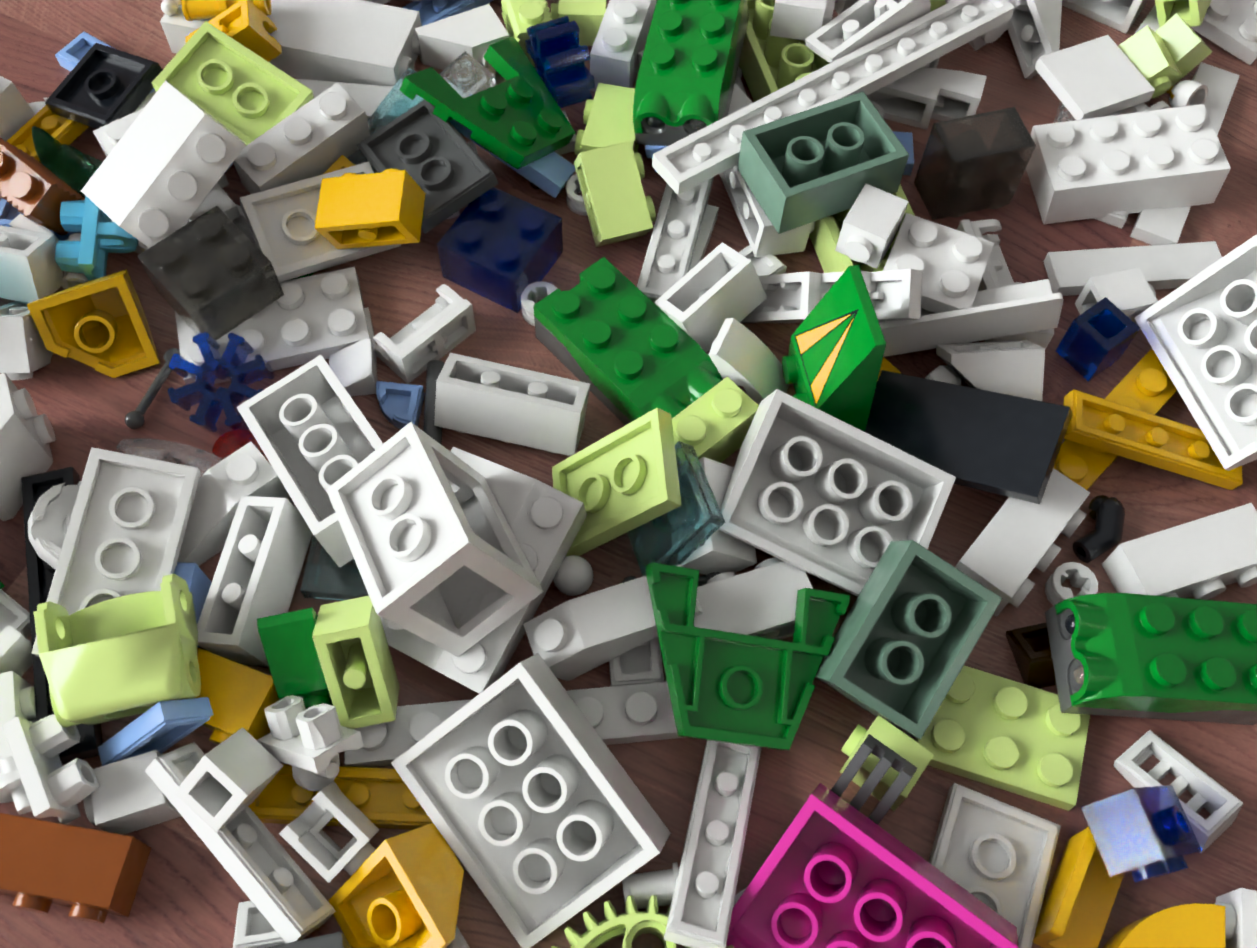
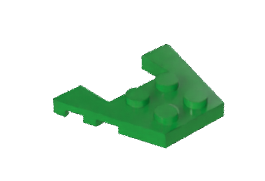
[399,37,576,170]
[646,562,850,750]

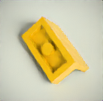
[1033,827,1128,948]

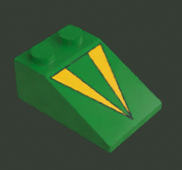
[782,265,886,431]

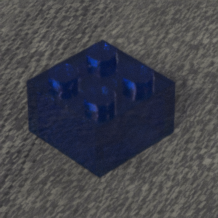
[437,187,563,313]

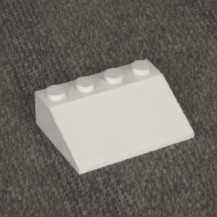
[1134,234,1257,471]
[714,389,956,597]
[380,447,587,694]
[391,653,671,948]

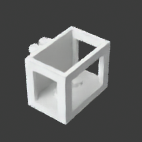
[326,422,544,657]

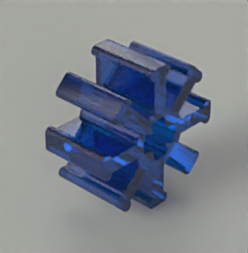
[525,16,595,109]
[168,332,274,433]

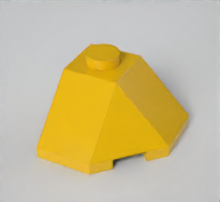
[26,269,160,378]
[328,823,464,948]

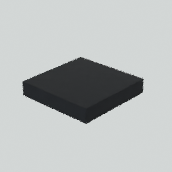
[45,43,163,129]

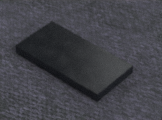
[864,370,1072,504]

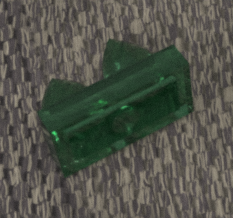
[32,126,103,198]

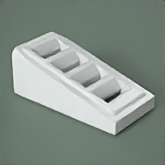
[1113,730,1243,853]

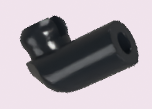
[1073,495,1125,563]

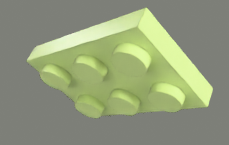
[152,21,314,145]
[552,408,682,557]
[915,665,1090,811]

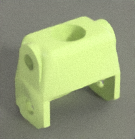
[34,574,201,728]

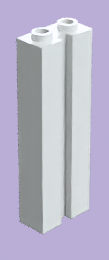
[160,0,422,87]

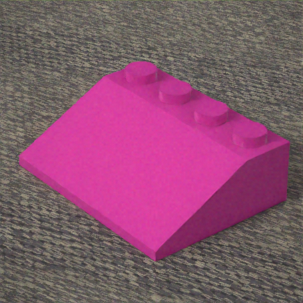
[726,783,1019,948]

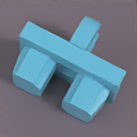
[55,195,138,281]

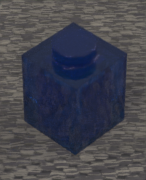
[1055,297,1140,382]

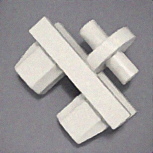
[257,695,364,791]
[0,714,99,824]

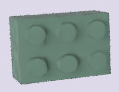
[737,91,909,234]
[815,540,1002,740]

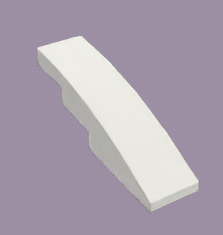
[740,269,922,323]

